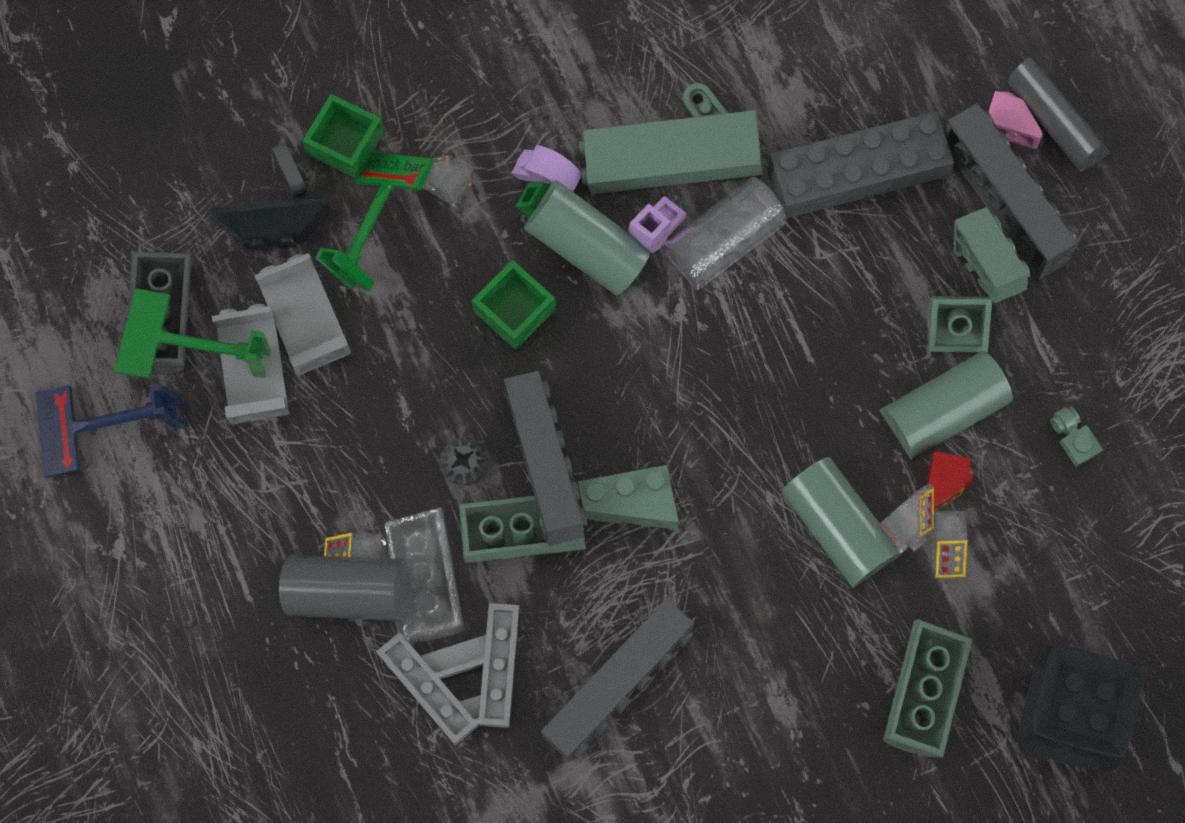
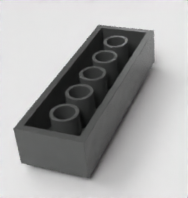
[944,103,1077,281]
[768,111,954,219]

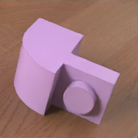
[511,145,582,192]
[628,196,687,253]

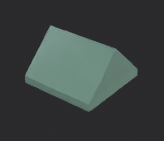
[927,296,992,352]

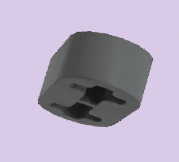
[272,143,307,196]

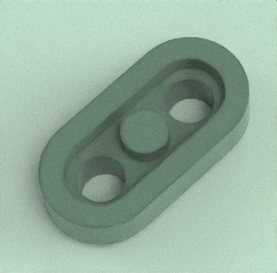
[683,83,727,117]

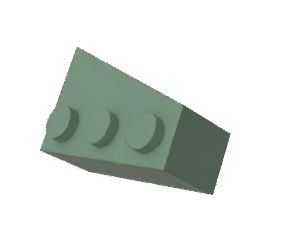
[953,207,1030,303]
[578,465,679,531]

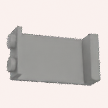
[255,253,352,376]
[212,304,289,425]

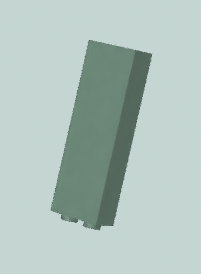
[579,110,763,194]

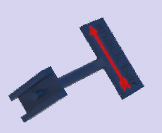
[36,384,187,478]

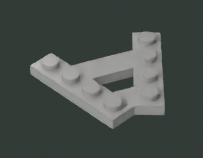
[376,603,520,746]

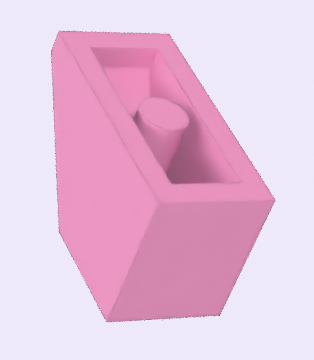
[988,91,1043,150]

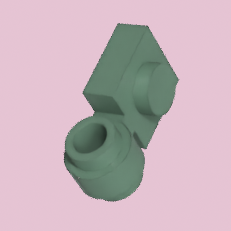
[1050,407,1103,467]

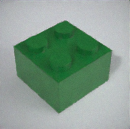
[302,94,384,179]
[472,260,556,350]

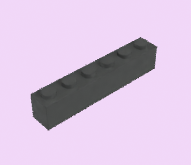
[504,371,588,546]
[541,598,694,761]

